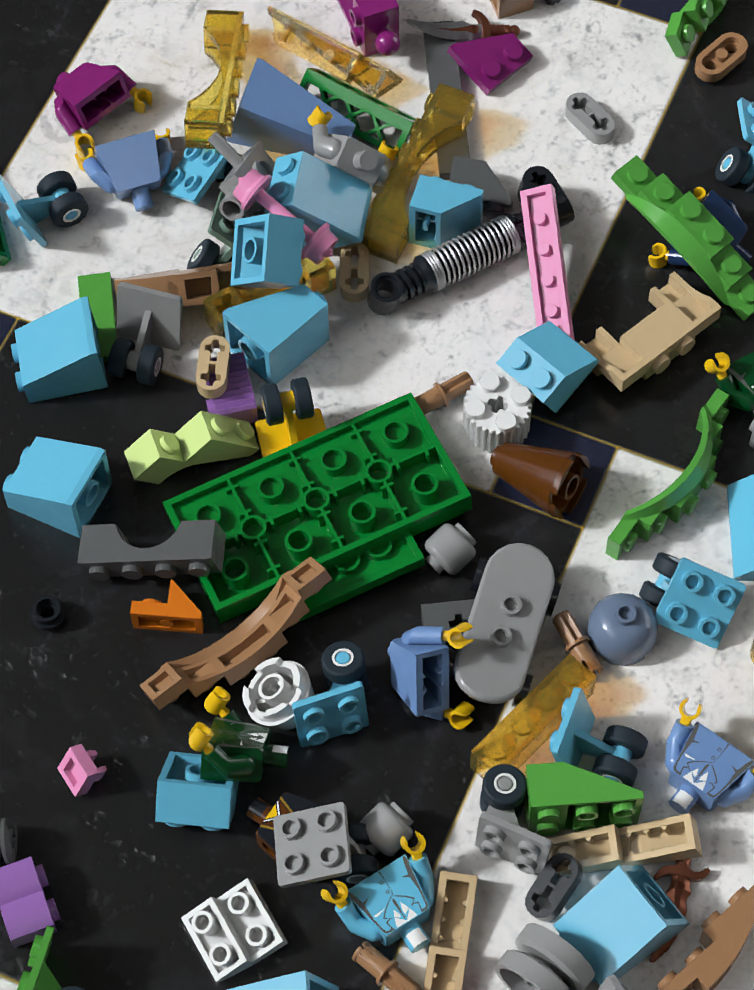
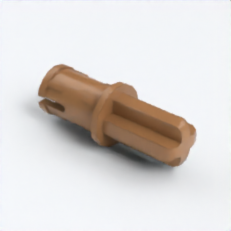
[414,371,474,415]
[552,610,604,680]
[352,940,422,990]

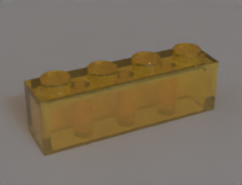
[470,653,597,779]

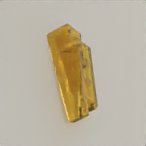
[267,6,403,99]

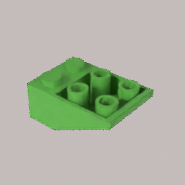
[524,762,644,836]

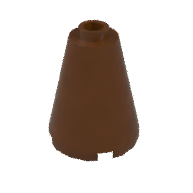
[490,442,590,520]

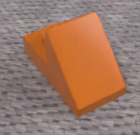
[130,579,204,634]

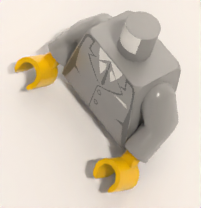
[307,105,399,186]

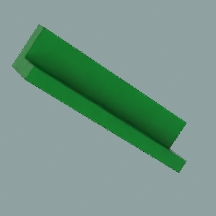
[300,68,424,157]

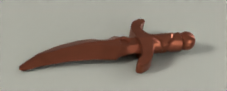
[649,858,710,963]

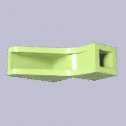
[124,411,259,484]

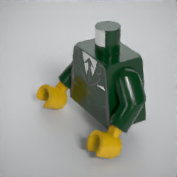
[704,352,754,416]
[189,686,289,782]

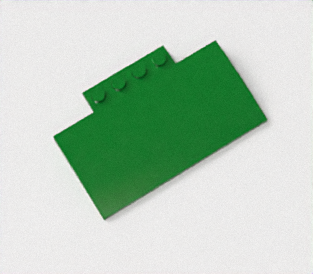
[162,392,473,624]

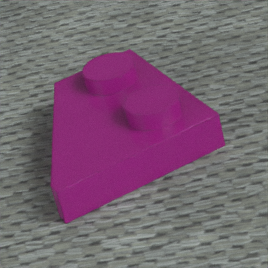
[447,33,533,96]

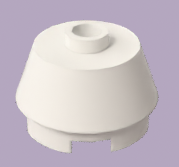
[242,657,314,730]

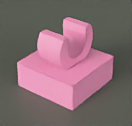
[57,744,107,797]

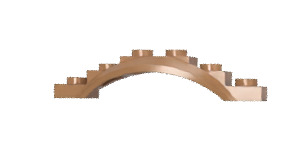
[139,556,332,710]

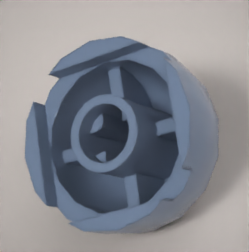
[586,593,658,666]

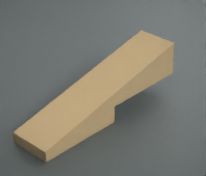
[547,813,703,876]
[423,871,478,990]

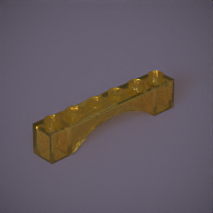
[184,10,250,149]
[361,83,475,264]

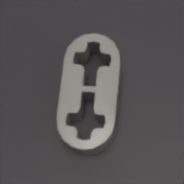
[565,92,615,145]

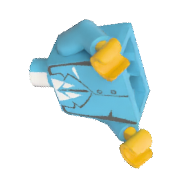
[321,831,435,953]

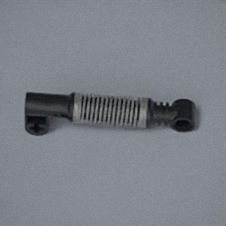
[367,166,575,316]

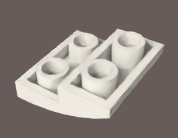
[181,878,288,982]

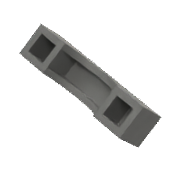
[77,520,226,581]

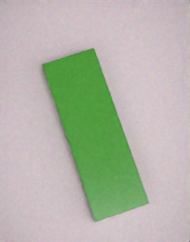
[78,272,117,363]

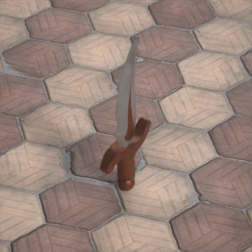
[406,10,520,40]

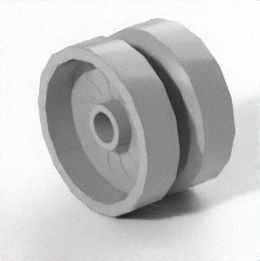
[495,923,595,990]

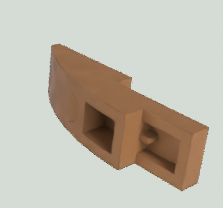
[114,262,251,307]
[657,885,754,990]

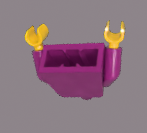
[53,62,153,157]

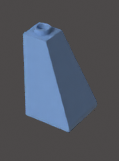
[226,58,357,156]

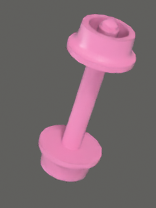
[233,169,339,265]

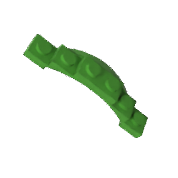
[665,0,727,57]
[611,155,754,321]
[605,388,730,560]

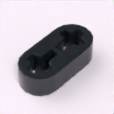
[525,853,583,921]

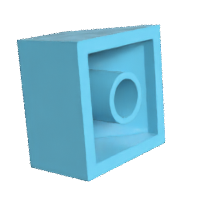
[230,213,305,289]
[496,321,599,413]
[155,751,239,831]

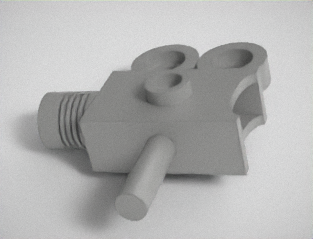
[207,131,275,221]

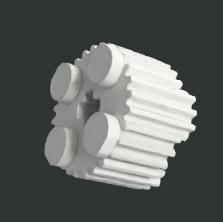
[463,372,532,453]

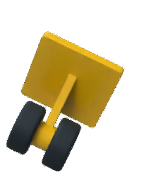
[255,377,326,457]

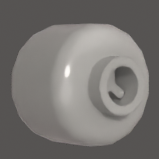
[425,523,477,575]
[359,801,414,857]

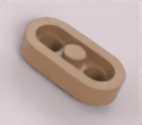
[694,32,748,82]

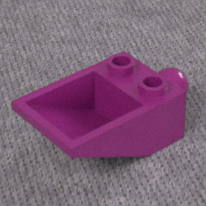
[337,0,400,57]

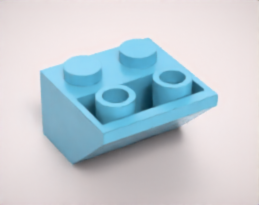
[409,174,484,250]

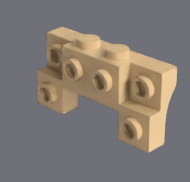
[578,271,722,392]

